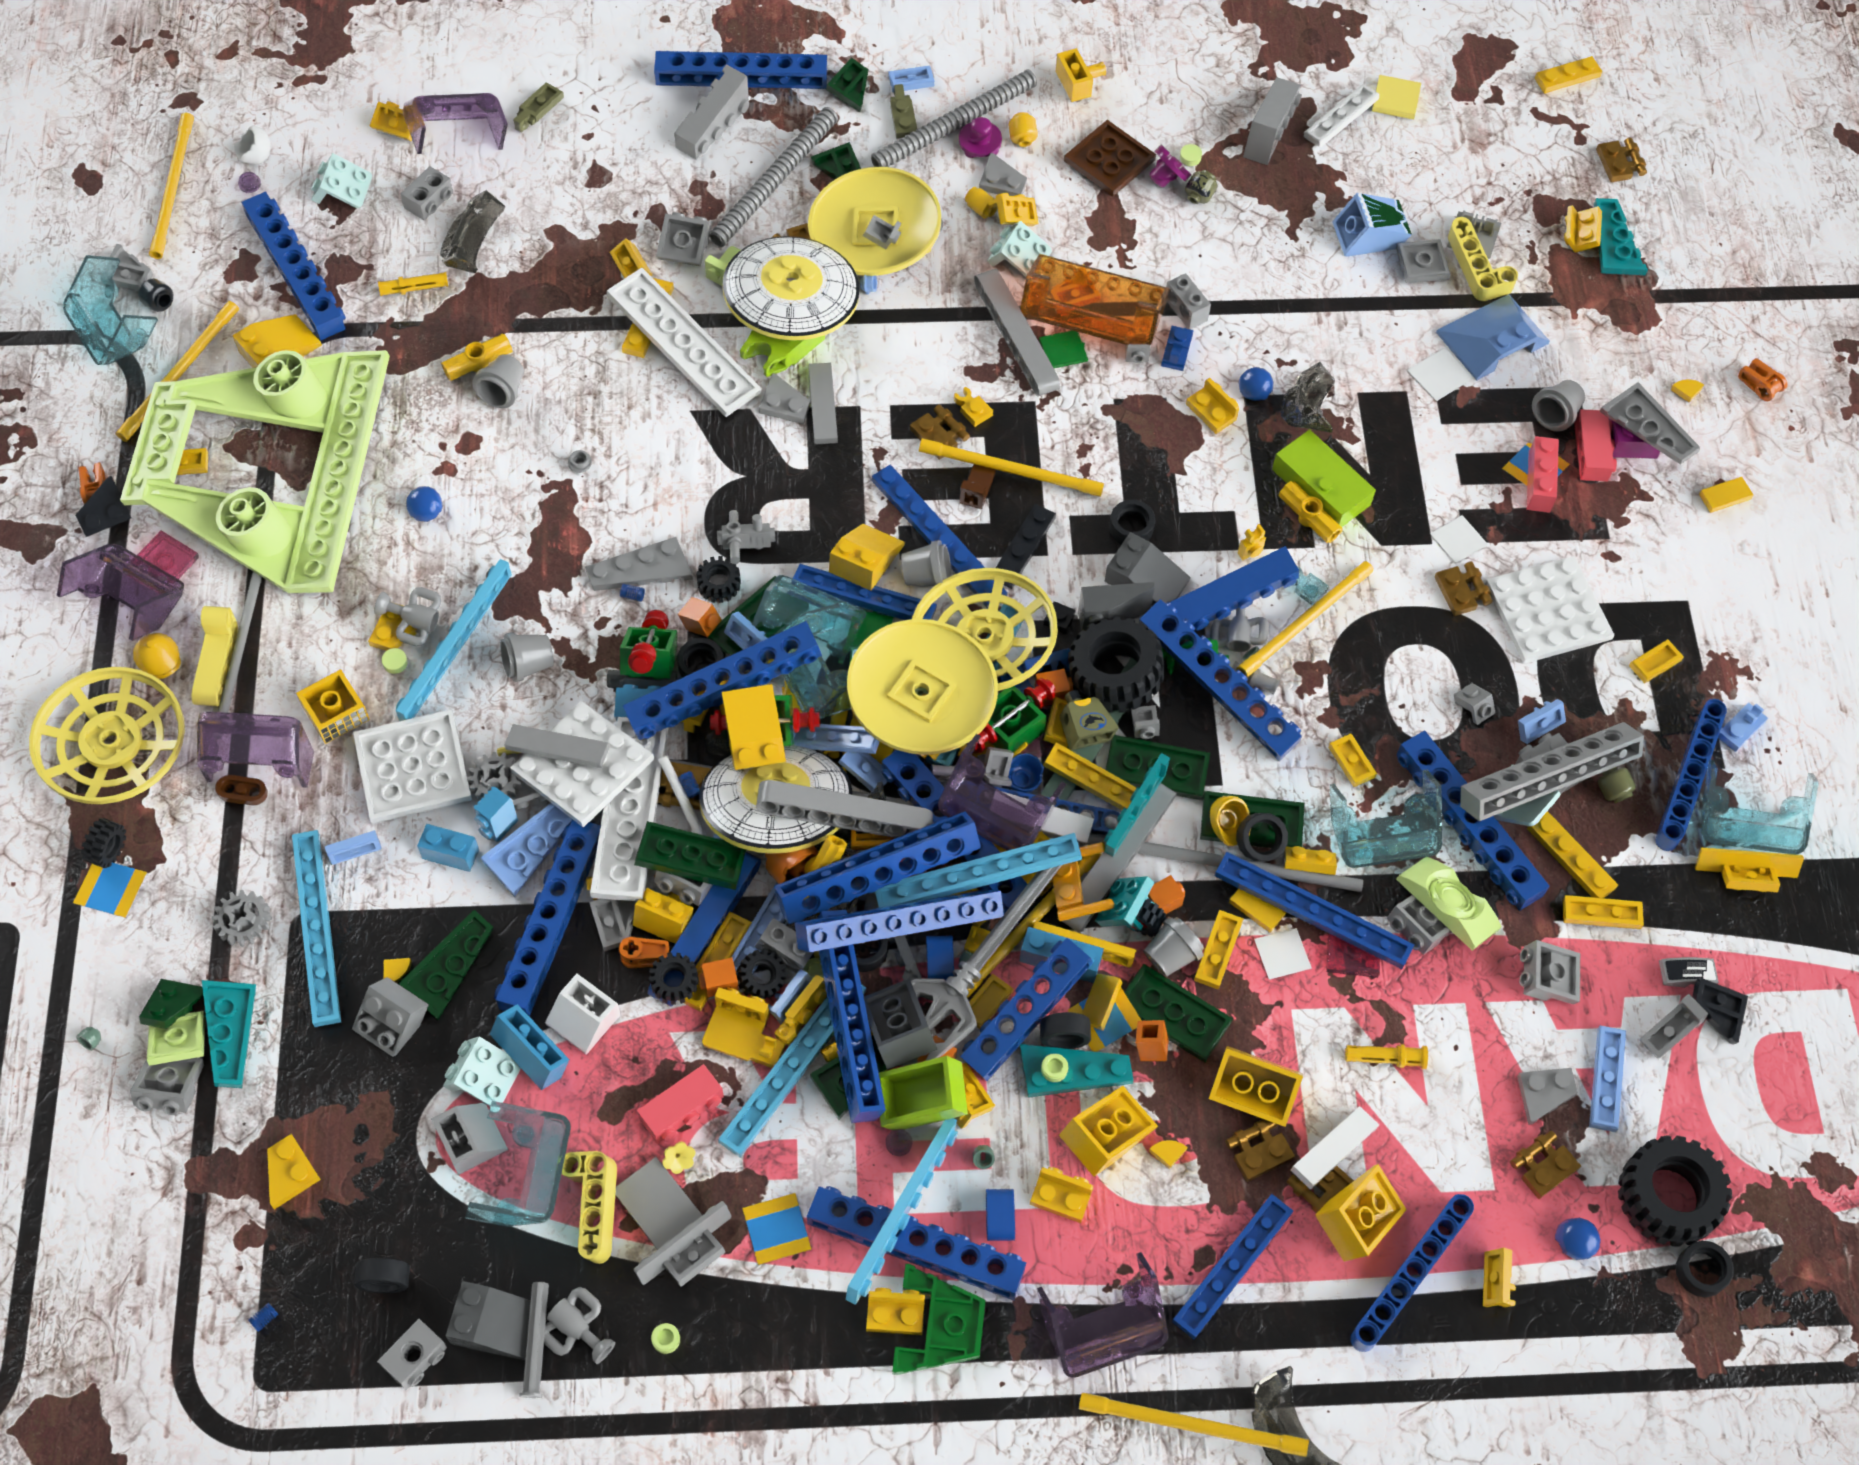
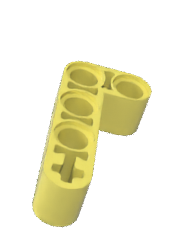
[1448,217,1518,301]
[191,606,238,706]
[558,1151,617,1264]

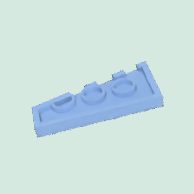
[481,803,572,897]

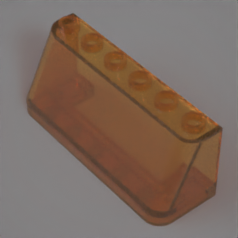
[1021,254,1170,345]

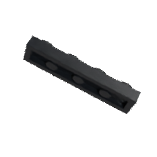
[995,504,1056,589]

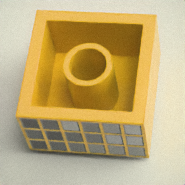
[296,669,370,744]

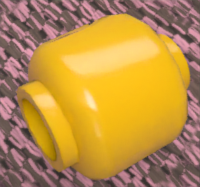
[1008,112,1038,147]

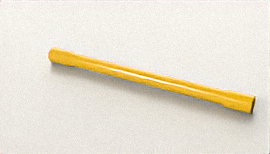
[149,112,194,259]
[115,301,239,442]
[919,438,1104,497]
[1236,561,1373,678]
[967,853,1102,999]
[1079,1392,1309,1457]

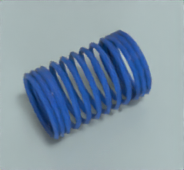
[620,584,645,602]
[678,771,700,798]
[248,1303,279,1332]

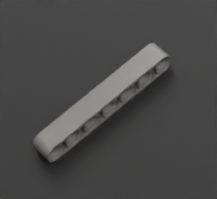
[974,268,1060,397]
[756,780,933,838]
[1058,783,1177,933]

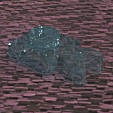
[1292,566,1329,605]

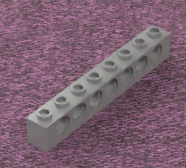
[1460,722,1644,821]

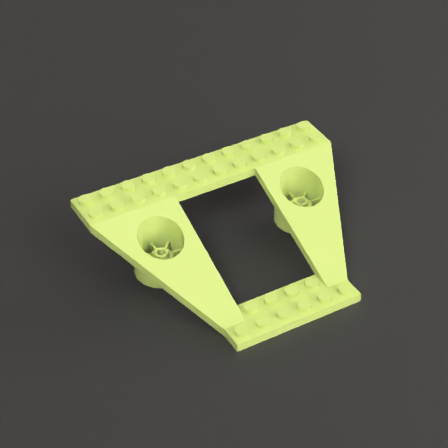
[120,350,390,593]

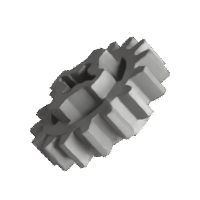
[467,752,523,801]
[212,890,272,947]

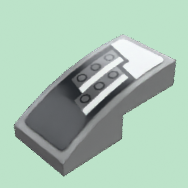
[1659,957,1719,988]

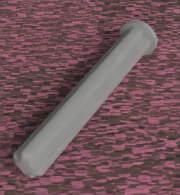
[519,1282,549,1398]

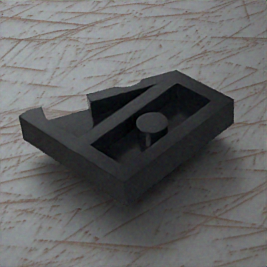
[75,476,132,537]
[1692,978,1748,1045]

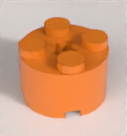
[765,846,819,884]

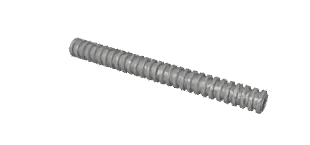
[871,69,1037,167]
[709,107,838,247]

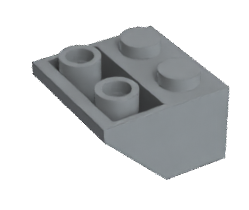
[352,977,429,1057]
[431,1103,508,1175]

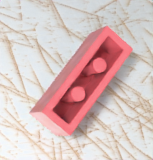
[1574,409,1617,482]
[1526,436,1559,513]
[637,1064,724,1144]

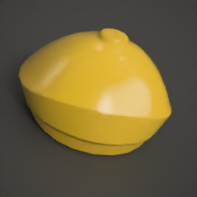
[133,633,181,679]
[1210,796,1251,846]

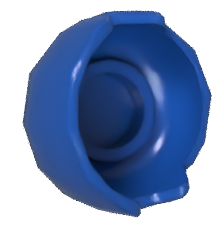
[1238,367,1274,401]
[406,486,443,522]
[1008,753,1044,793]
[1555,1217,1601,1260]

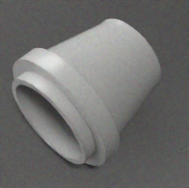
[472,354,524,408]
[1532,380,1585,431]
[901,540,952,586]
[500,632,554,682]
[1143,917,1204,977]

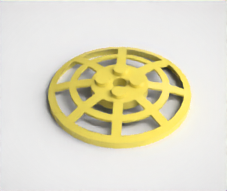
[912,568,1058,691]
[29,667,185,804]

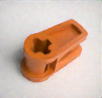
[1738,358,1788,401]
[78,462,106,504]
[619,937,670,969]

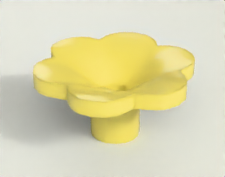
[662,1141,696,1174]

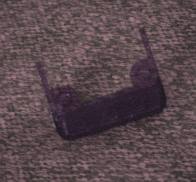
[403,93,508,154]
[56,544,184,641]
[197,712,314,788]
[938,734,1066,851]
[1036,1252,1168,1378]

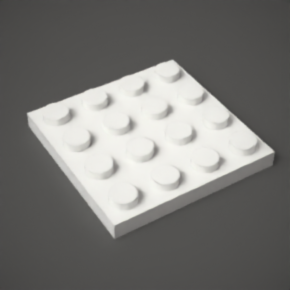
[1485,556,1614,664]
[510,701,654,827]
[353,709,472,824]

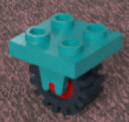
[1095,876,1166,937]

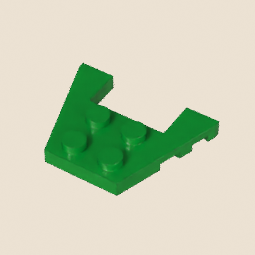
[892,1264,986,1375]

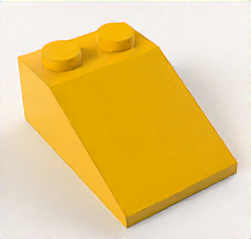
[232,314,322,368]
[829,524,905,591]
[722,684,786,770]
[1059,1086,1158,1177]
[1315,1164,1407,1262]

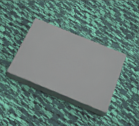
[615,1157,703,1250]

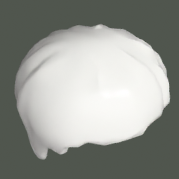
[234,125,271,165]

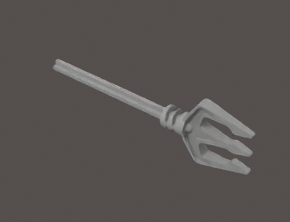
[911,865,1062,1061]

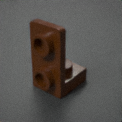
[960,464,995,509]

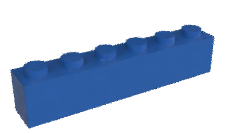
[1162,546,1299,632]

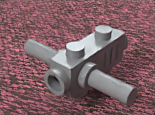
[717,510,775,564]

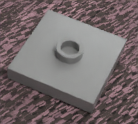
[1396,239,1451,283]

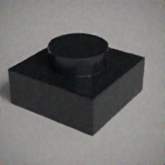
[1043,601,1076,634]

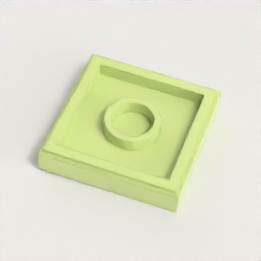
[147,1011,206,1066]

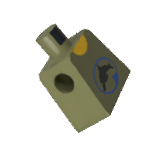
[1059,690,1119,751]

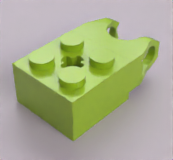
[740,330,825,377]

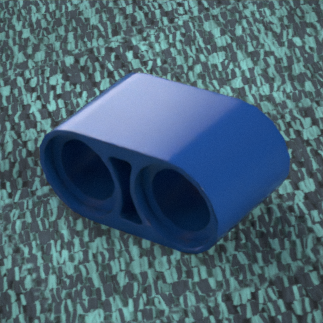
[926,935,954,981]
[986,1189,1015,1241]

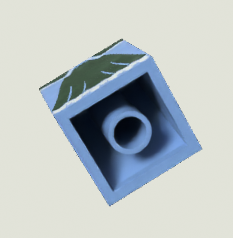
[1332,193,1412,257]

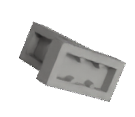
[1639,994,1708,1060]

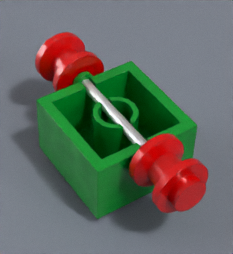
[620,610,677,680]
[966,678,1056,753]
[710,695,820,746]

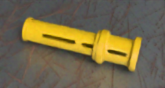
[1345,1044,1428,1069]

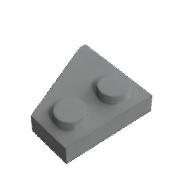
[99,244,153,291]
[589,899,637,951]
[1517,1068,1578,1125]

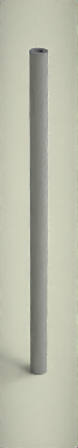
[212,572,262,739]

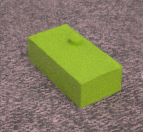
[1272,429,1376,527]

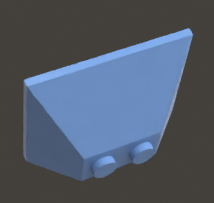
[1436,294,1550,381]

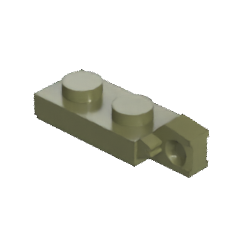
[513,82,564,133]
[890,84,917,139]

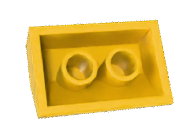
[1209,1046,1303,1127]

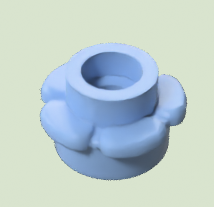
[860,275,877,294]

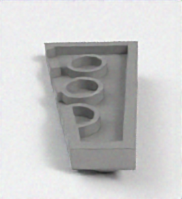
[1600,382,1700,465]
[585,537,693,591]

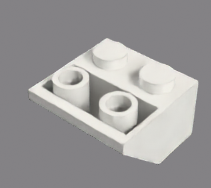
[545,974,621,1055]

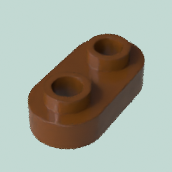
[215,775,268,806]

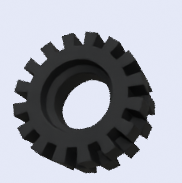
[696,556,741,603]
[81,818,126,868]
[736,949,787,1000]
[649,952,699,1005]

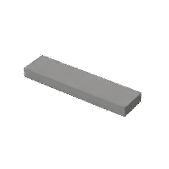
[808,362,838,444]
[504,724,610,768]

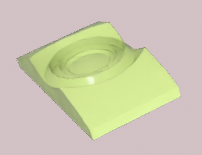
[1396,856,1502,951]

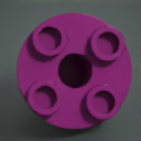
[959,117,1002,158]
[1150,144,1192,188]

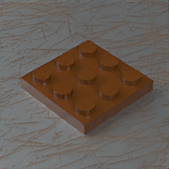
[1064,119,1156,197]

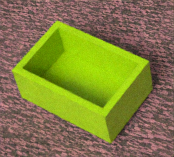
[879,1056,968,1132]

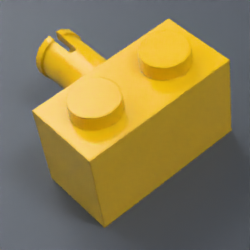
[1055,48,1106,102]
[633,888,693,944]

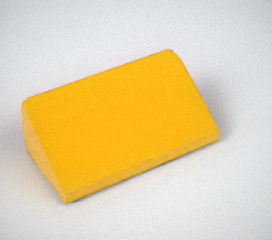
[610,238,652,278]
[1082,973,1122,1031]

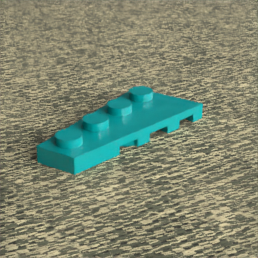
[1594,198,1648,275]
[1103,753,1170,857]
[202,980,257,1089]
[1019,1044,1134,1098]

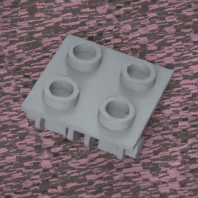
[1447,210,1501,259]

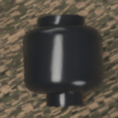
[138,278,174,312]

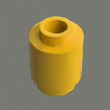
[965,187,998,219]

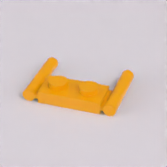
[1053,842,1114,921]

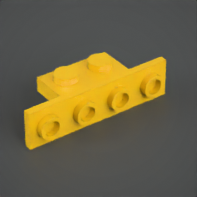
[1695,847,1804,892]

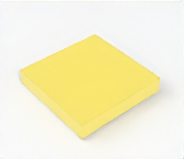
[1372,75,1421,119]

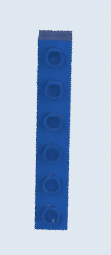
[960,938,1093,1081]

